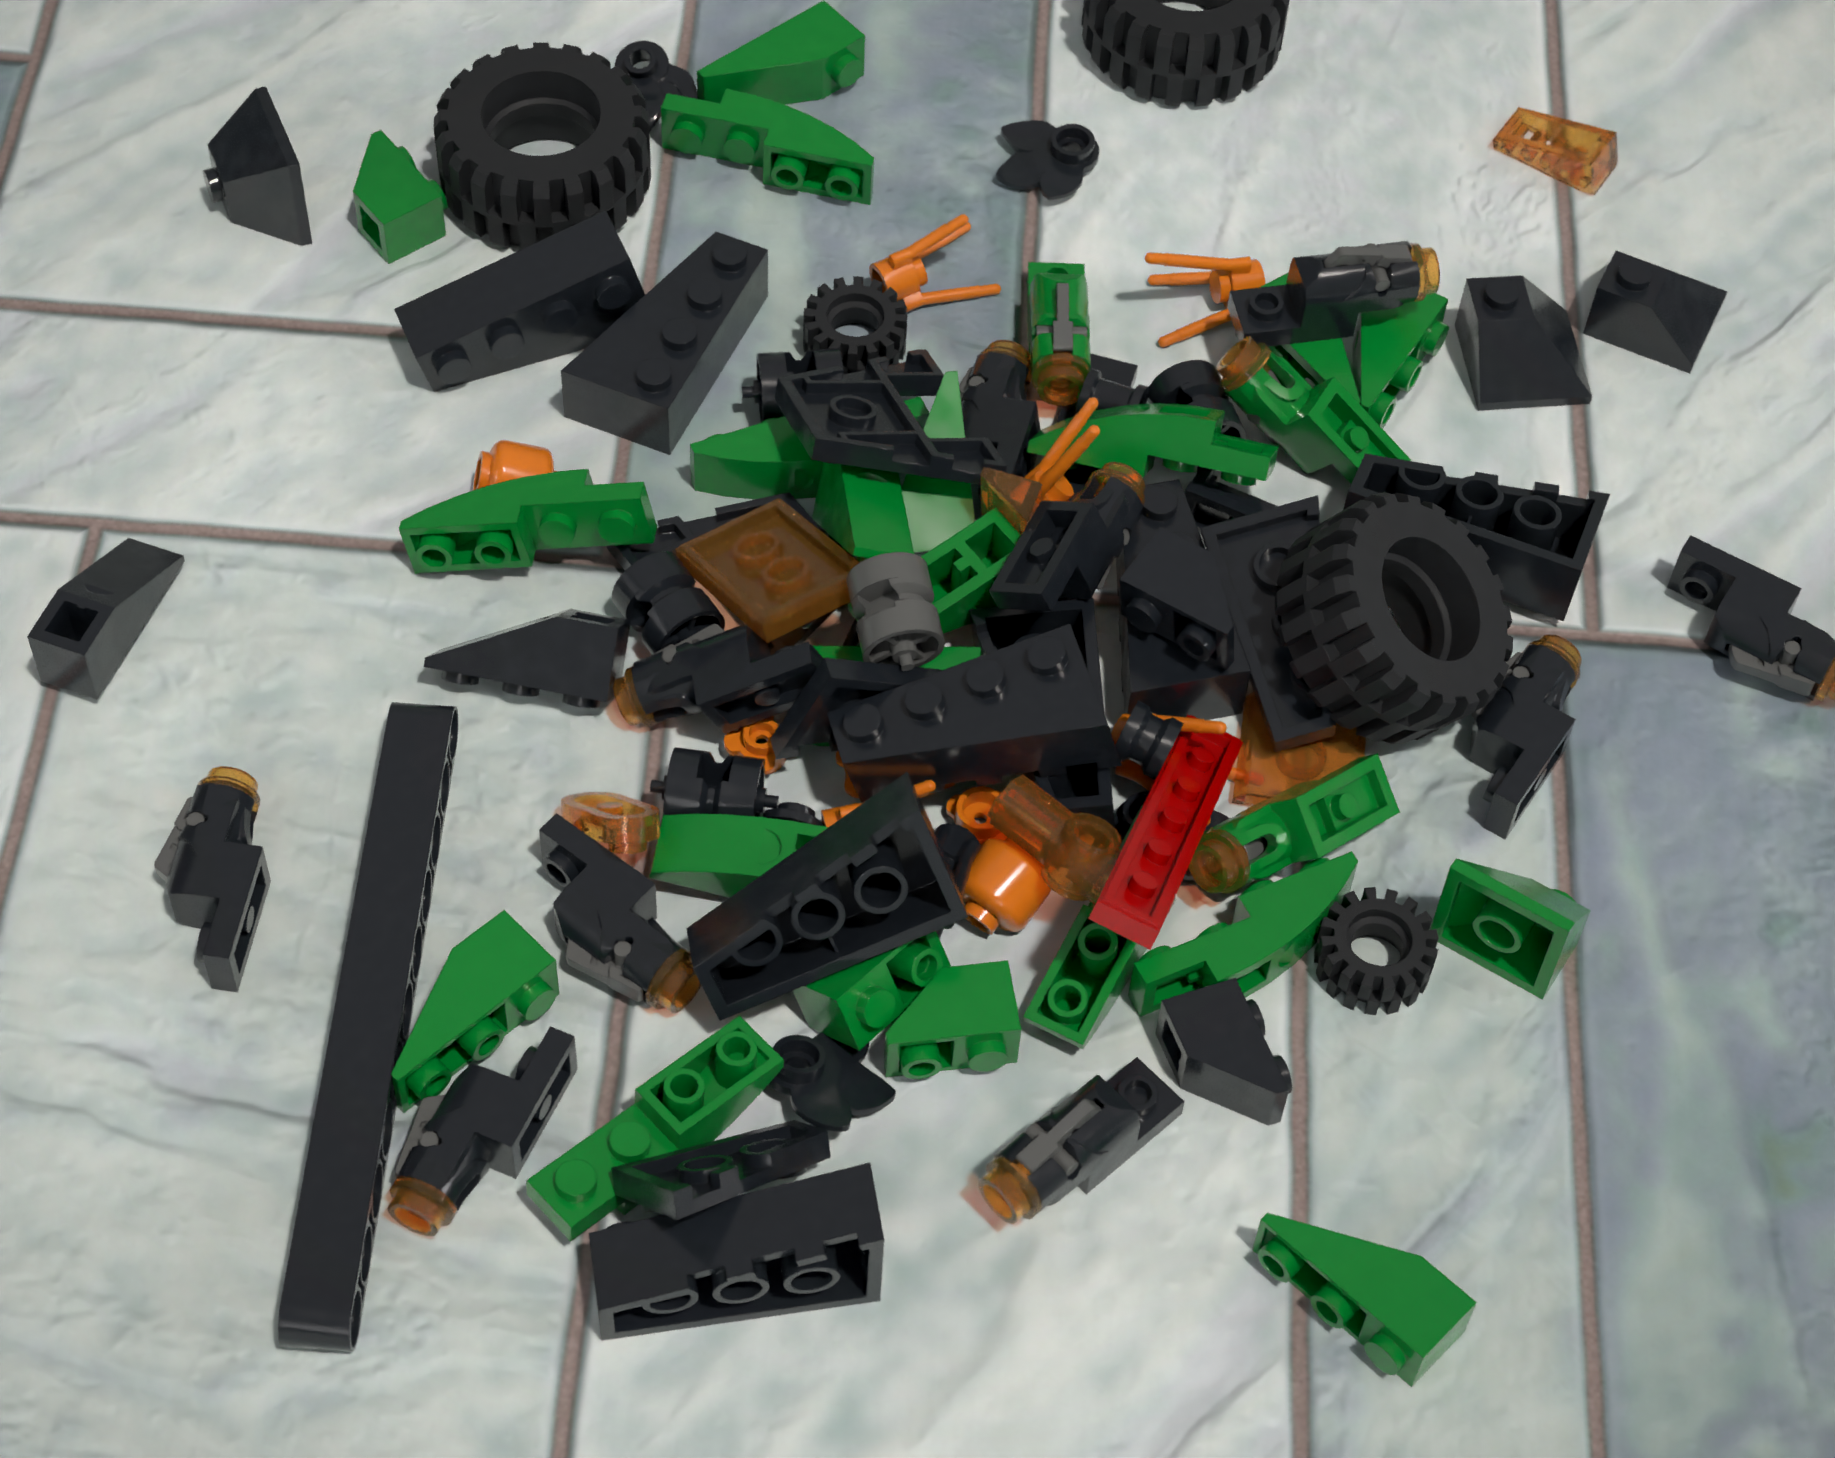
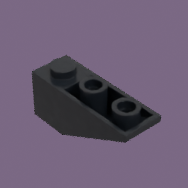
[27,538,185,700]
[424,609,631,708]

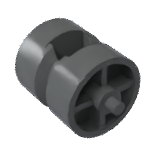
[846,552,945,671]

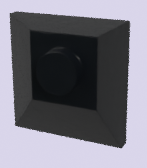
[203,86,312,246]
[1583,251,1728,374]
[1455,275,1592,411]

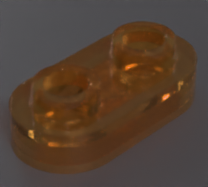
[561,792,660,854]

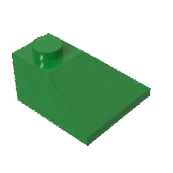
[1430,858,1591,1000]

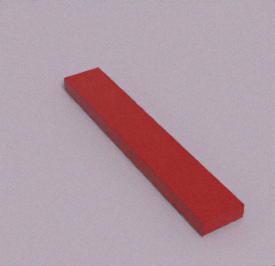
[1088,714,1243,950]

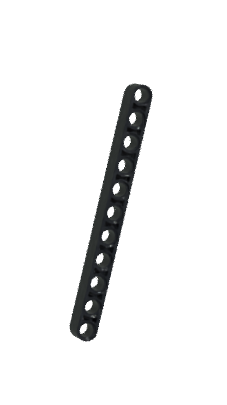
[278,702,459,1352]

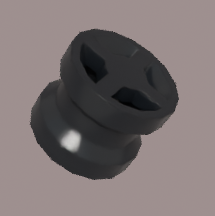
[1115,700,1184,780]

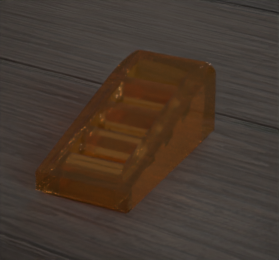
[1493,107,1618,195]

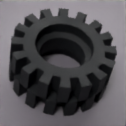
[803,276,908,374]
[1314,887,1439,1015]

